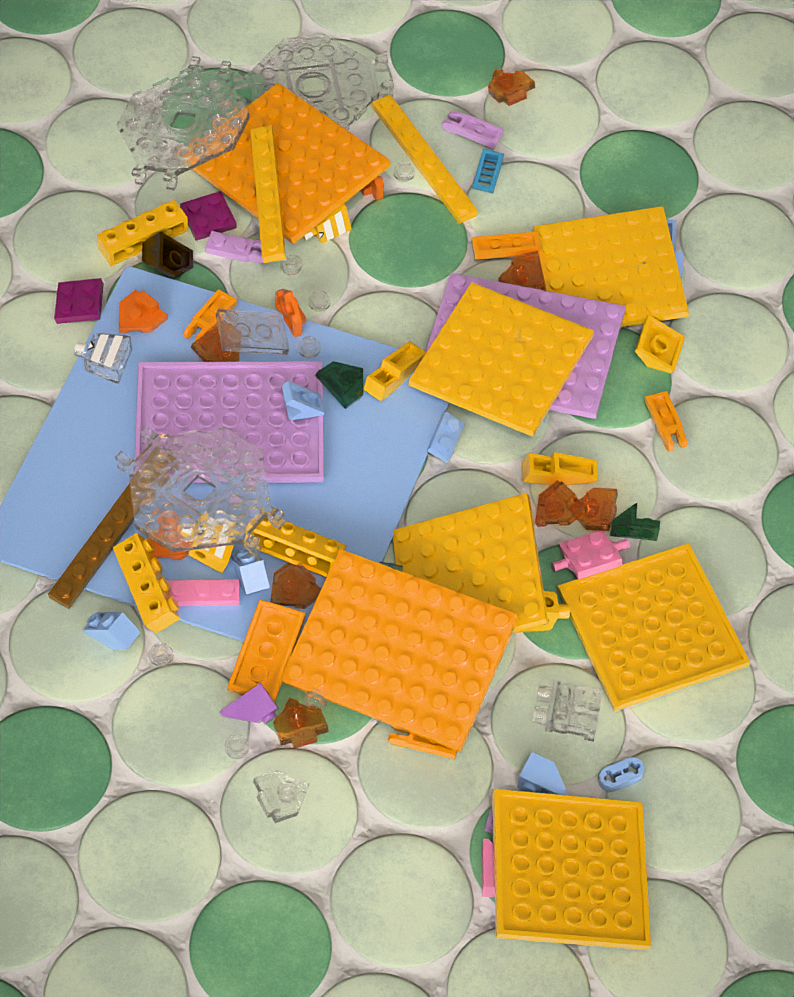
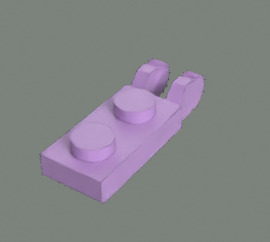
[442,110,504,149]
[205,231,264,264]

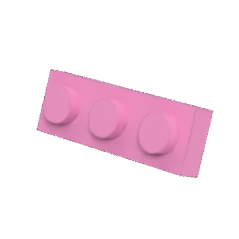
[168,579,240,606]

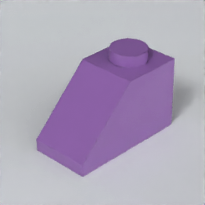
[220,683,280,724]

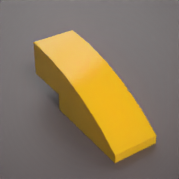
[363,341,426,402]
[522,452,598,485]

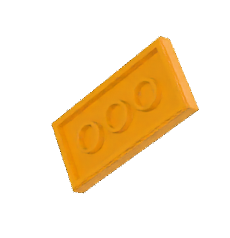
[227,599,306,701]

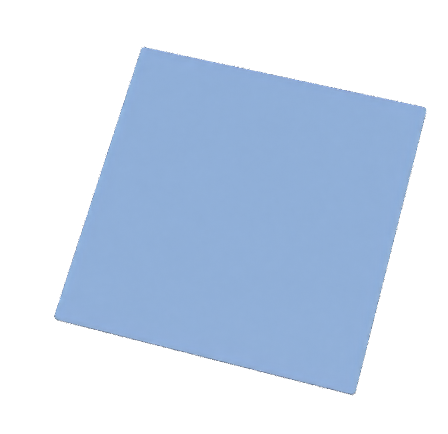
[0,266,450,644]

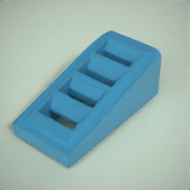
[472,149,504,193]

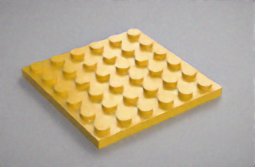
[533,206,689,327]
[409,282,594,437]
[393,493,549,632]
[557,543,750,711]
[492,789,651,950]

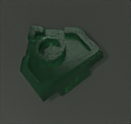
[315,361,363,409]

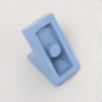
[282,381,325,420]

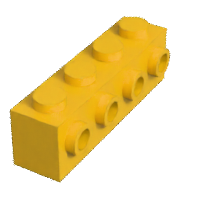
[97,199,188,266]
[244,511,347,577]
[113,533,181,633]

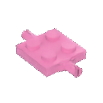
[551,530,630,580]

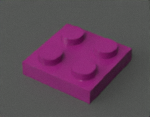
[180,191,237,241]
[54,278,104,324]

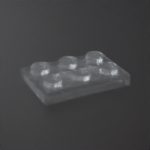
[216,309,290,355]

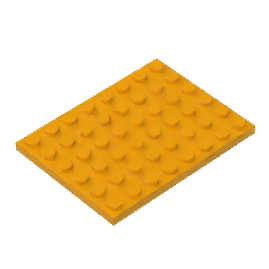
[182,83,391,244]
[282,549,519,752]

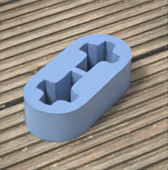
[599,757,645,792]

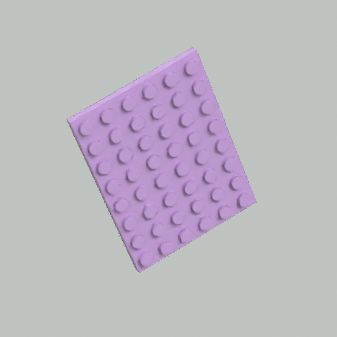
[426,273,626,419]
[134,361,324,484]

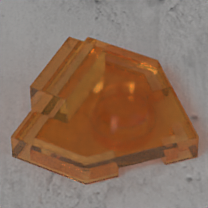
[488,69,535,106]
[498,251,546,291]
[191,320,241,362]
[535,480,587,527]
[567,488,618,531]
[270,562,321,609]
[273,698,329,749]

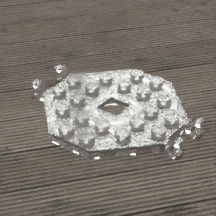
[233,34,394,130]
[116,56,250,191]
[115,425,285,556]

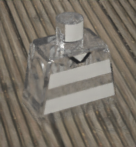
[74,333,132,384]

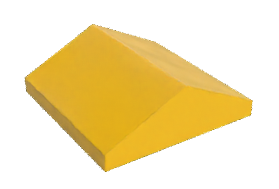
[635,315,685,374]

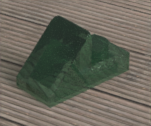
[610,503,660,541]

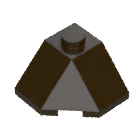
[142,231,193,278]

